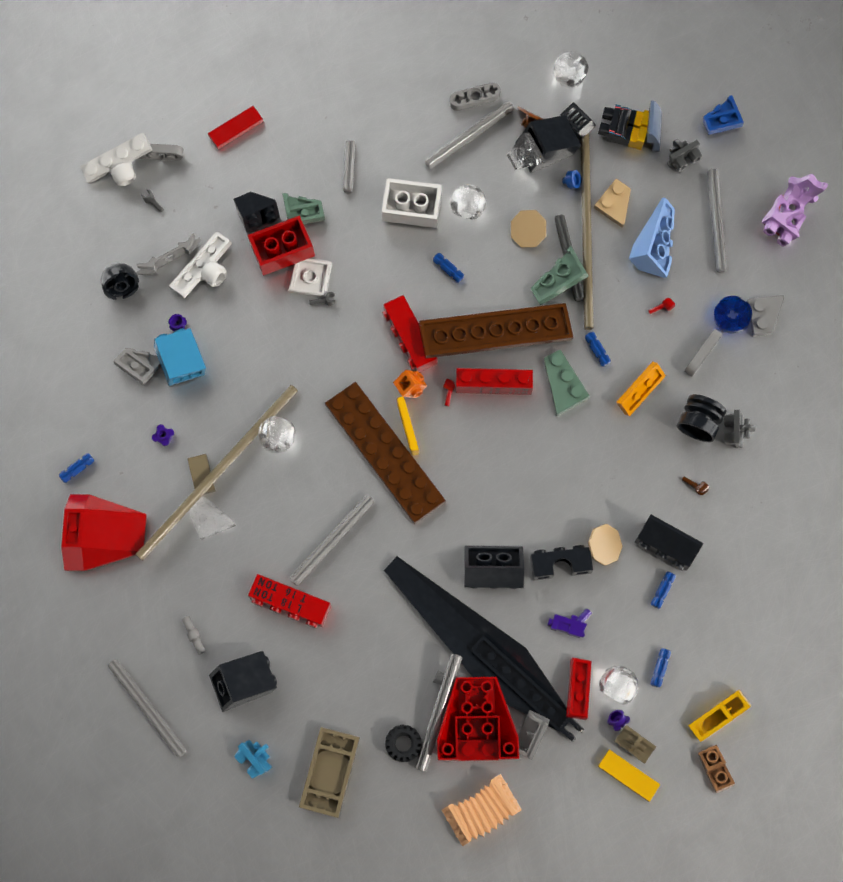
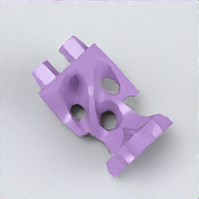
[762,173,828,247]

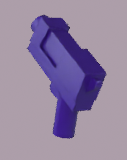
[547,608,592,638]

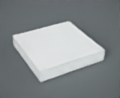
[288,258,332,298]

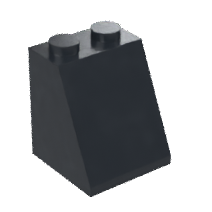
[515,115,581,173]
[209,651,277,712]

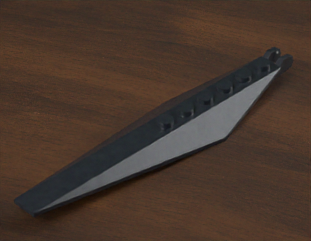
[384,556,585,742]

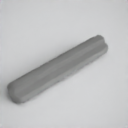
[343,140,355,192]

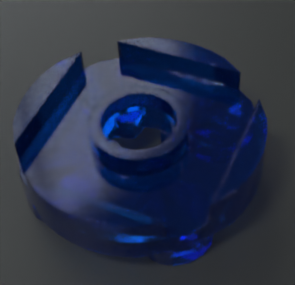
[714,296,752,334]

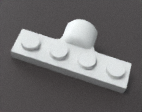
[80,133,152,186]
[169,232,232,299]

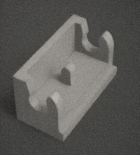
[518,710,550,760]

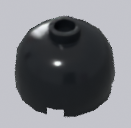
[101,263,139,300]

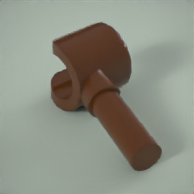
[682,476,709,495]

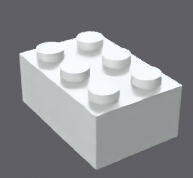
[382,178,442,228]

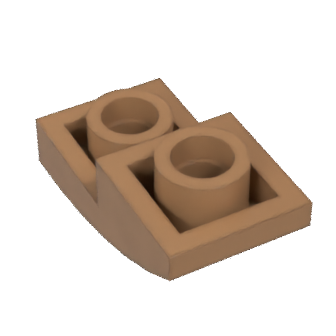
[698,745,735,793]

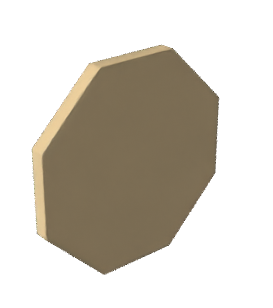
[511,210,546,247]
[588,524,623,566]

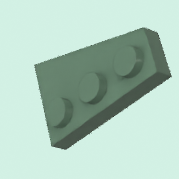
[531,246,589,305]
[544,350,590,416]

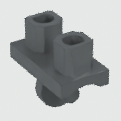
[667,139,702,172]
[724,410,756,448]

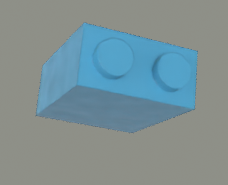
[154,328,206,386]

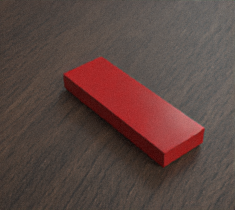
[208,106,264,150]
[566,657,592,720]

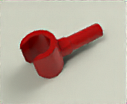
[648,298,675,314]
[443,379,455,407]

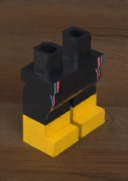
[598,104,649,150]

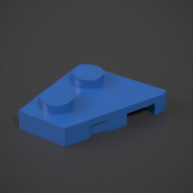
[703,95,744,135]

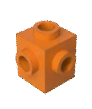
[393,370,427,398]

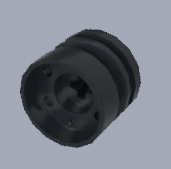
[676,394,727,442]

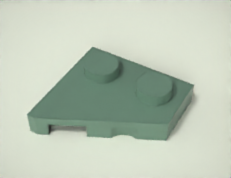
[282,193,325,224]

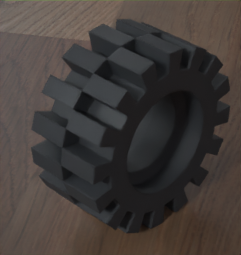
[385,725,422,762]

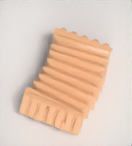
[442,774,522,846]

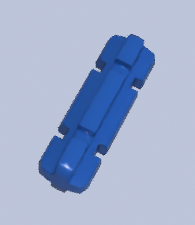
[433,253,464,283]
[585,332,611,367]
[59,453,94,483]
[651,571,676,609]
[650,648,671,688]

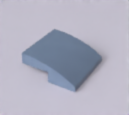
[647,101,662,152]

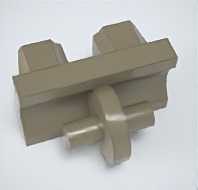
[614,725,656,764]

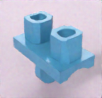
[234,740,272,778]

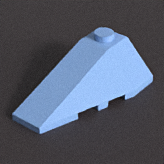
[629,197,675,278]

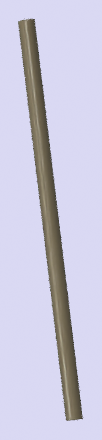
[580,122,594,330]
[135,385,298,561]

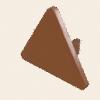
[517,106,543,128]

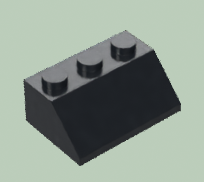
[635,514,704,571]
[464,546,525,589]

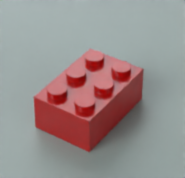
[248,215,315,276]

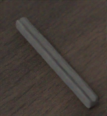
[554,214,584,301]

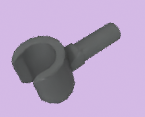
[141,189,164,212]
[309,292,336,306]

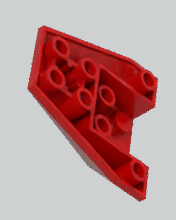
[61,494,147,571]
[437,677,519,761]

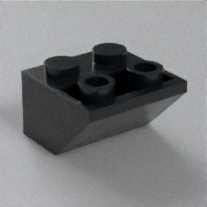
[233,192,280,232]

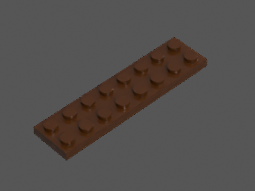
[419,303,574,359]
[325,381,446,524]

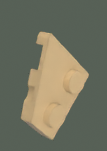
[594,179,631,228]

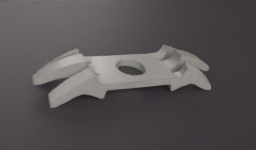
[136,233,201,275]

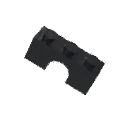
[530,545,593,581]

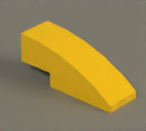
[688,689,751,742]

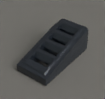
[560,102,596,138]

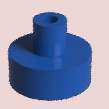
[562,170,581,189]

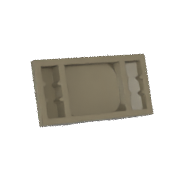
[299,727,360,818]

